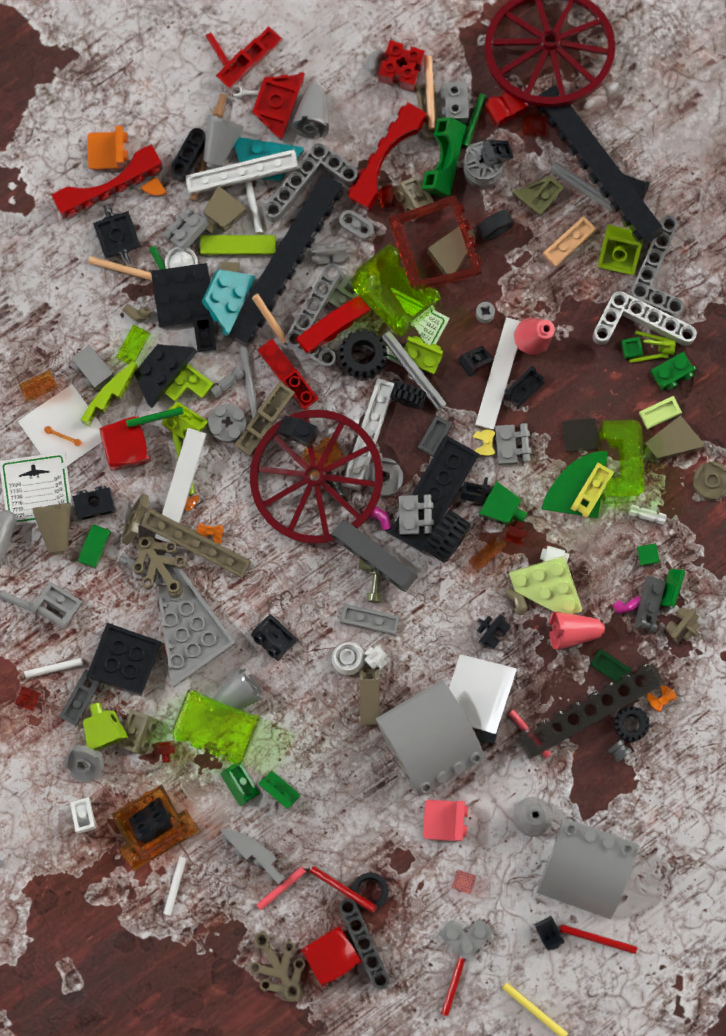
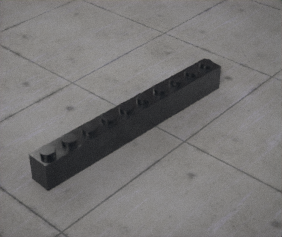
[536,85,662,246]
[227,174,344,347]

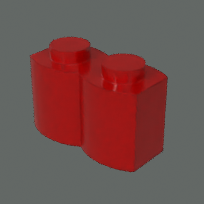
[485,87,529,127]

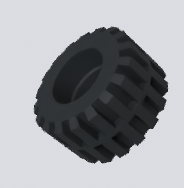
[339,329,387,380]
[424,510,471,563]

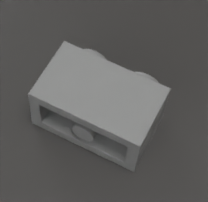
[71,344,114,391]

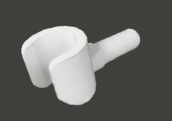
[233,85,259,99]

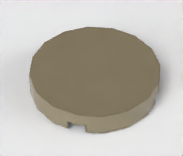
[692,462,726,500]

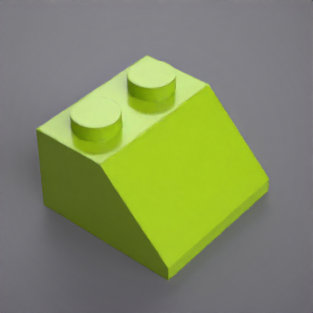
[597,224,642,275]

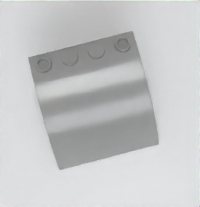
[376,680,486,797]
[536,818,640,919]

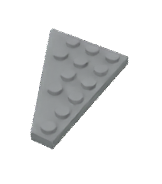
[155,553,236,688]

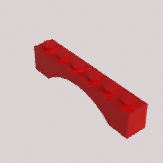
[348,102,428,212]
[51,144,163,219]

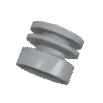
[464,141,504,189]

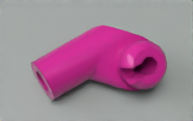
[369,507,392,531]
[613,596,641,614]

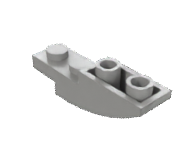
[220,828,285,884]

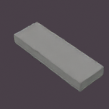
[340,603,400,636]

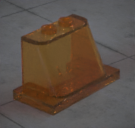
[111,784,201,871]

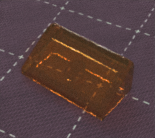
[469,536,507,572]

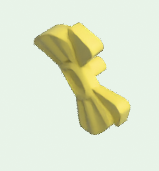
[473,430,496,456]

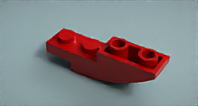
[257,339,319,410]

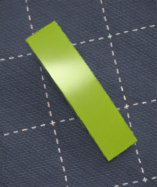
[80,362,138,427]

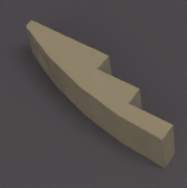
[234,381,295,457]

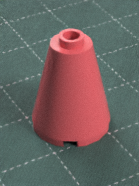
[514,317,555,355]
[549,611,605,650]

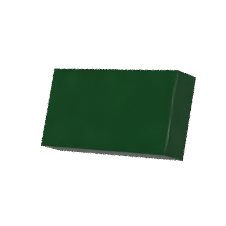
[590,649,633,686]

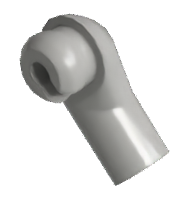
[366,48,385,76]

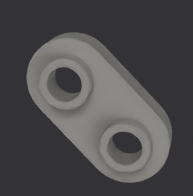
[339,210,374,240]

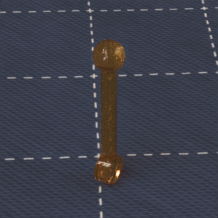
[44,426,81,446]

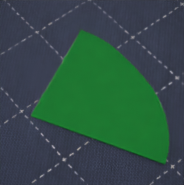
[542,451,608,518]

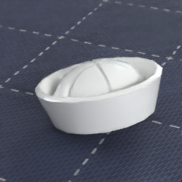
[165,247,198,269]
[332,642,365,675]

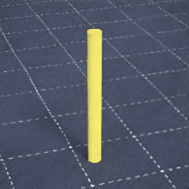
[502,982,568,1036]

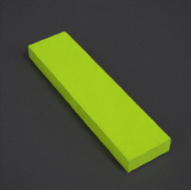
[200,235,276,255]

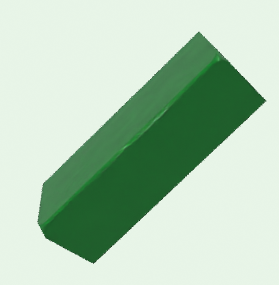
[660,569,685,609]
[220,761,260,806]

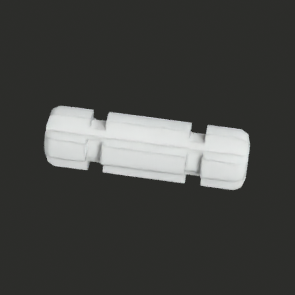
[629,505,667,525]

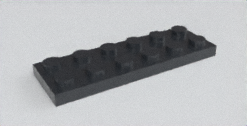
[389,435,479,553]

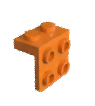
[87,126,128,170]

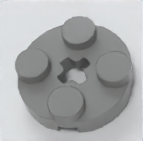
[208,404,247,443]
[365,458,403,497]
[64,745,104,782]

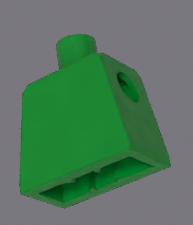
[479,481,527,526]

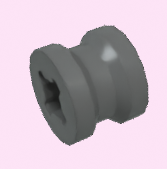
[608,739,632,763]

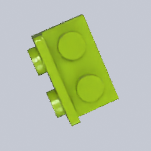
[404,336,443,375]
[161,401,208,439]

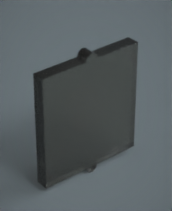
[562,418,599,452]

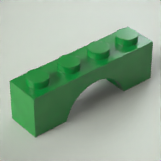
[421,117,466,197]

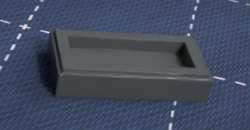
[417,415,453,457]

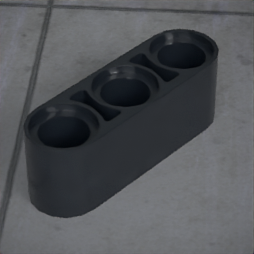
[171,128,206,181]

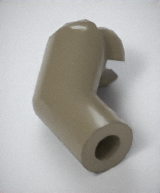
[122,304,151,321]
[505,588,527,615]

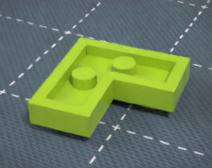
[164,364,214,403]

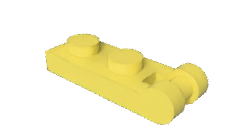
[570,463,614,518]

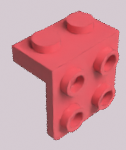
[423,800,468,841]

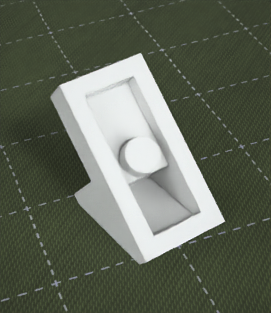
[70,797,97,834]

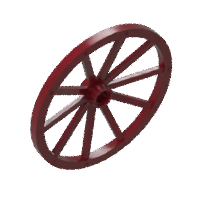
[485,0,616,107]
[250,409,383,544]

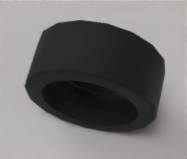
[477,210,514,241]
[352,872,389,910]

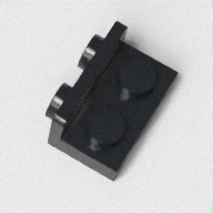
[251,614,298,661]

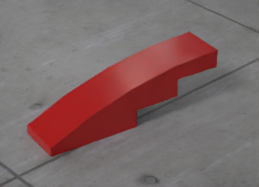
[216,26,282,89]
[296,296,370,354]

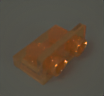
[301,436,345,477]

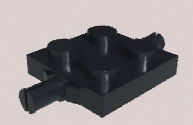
[93,204,141,266]

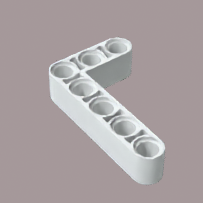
[593,291,697,346]

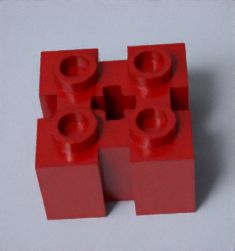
[378,40,425,92]

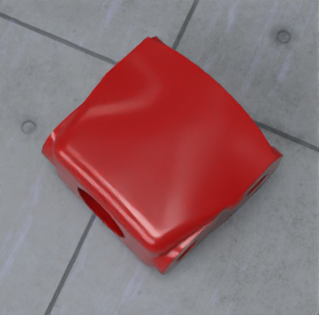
[99,416,151,471]
[301,925,362,987]

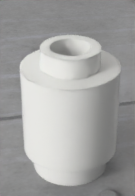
[540,546,569,562]

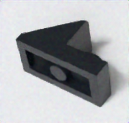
[481,140,514,166]
[193,314,216,352]
[458,345,494,377]

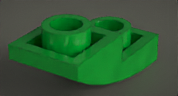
[78,524,111,569]

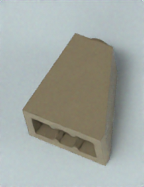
[428,223,476,283]
[643,415,705,461]
[360,668,380,727]

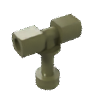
[358,559,382,603]

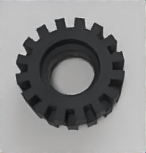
[390,381,427,409]
[613,706,650,742]

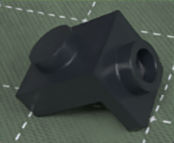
[461,477,491,503]
[534,916,565,951]

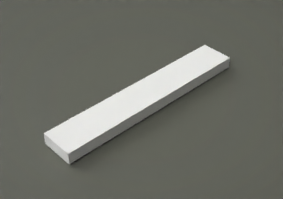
[185,150,299,195]
[475,317,521,430]
[342,378,394,492]
[155,428,207,542]

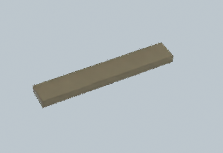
[140,508,251,578]

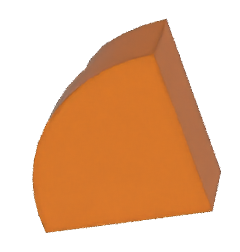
[141,177,167,196]

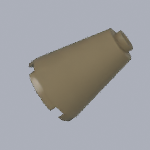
[32,503,71,556]

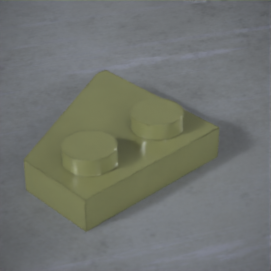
[512,176,565,217]

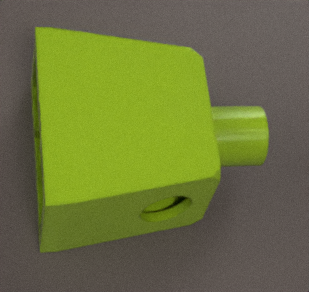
[83,702,128,751]

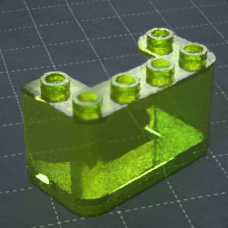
[352,243,442,336]
[599,420,645,504]
[170,689,263,765]

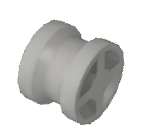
[476,302,495,324]

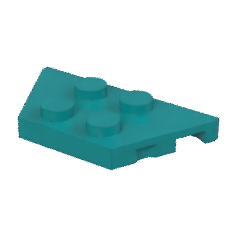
[234,137,304,182]
[201,270,256,336]

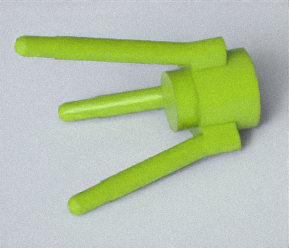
[629,331,675,363]

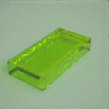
[116,324,151,365]

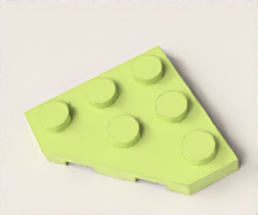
[509,555,583,614]

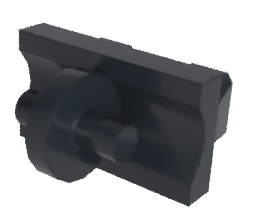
[476,614,511,650]

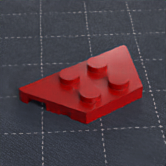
[252,72,305,141]

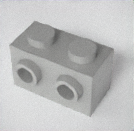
[441,82,469,124]

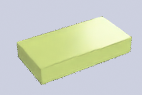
[639,396,682,430]

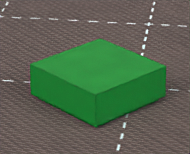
[621,337,644,360]
[637,543,660,566]

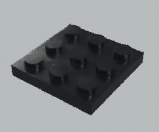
[151,263,210,327]
[87,623,162,697]

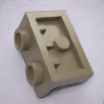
[393,176,437,222]
[117,709,158,756]

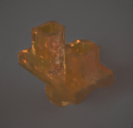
[19,370,58,402]

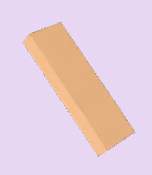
[542,216,597,268]

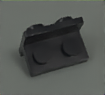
[128,797,178,846]

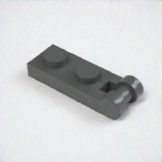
[635,576,666,633]
[59,670,101,726]

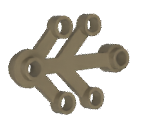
[132,535,187,598]
[249,933,305,1002]

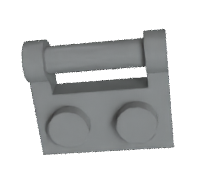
[31,582,83,630]

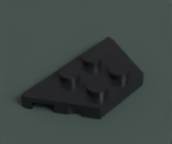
[134,344,197,408]

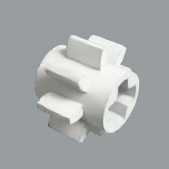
[364,646,387,670]

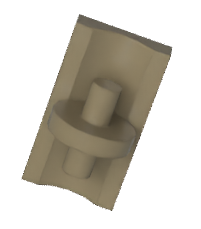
[665,607,700,644]

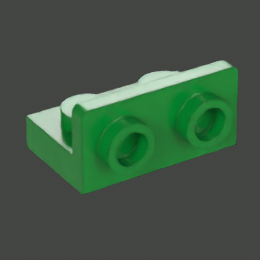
[650,352,696,391]
[258,771,300,810]

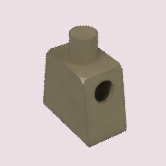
[203,186,247,234]

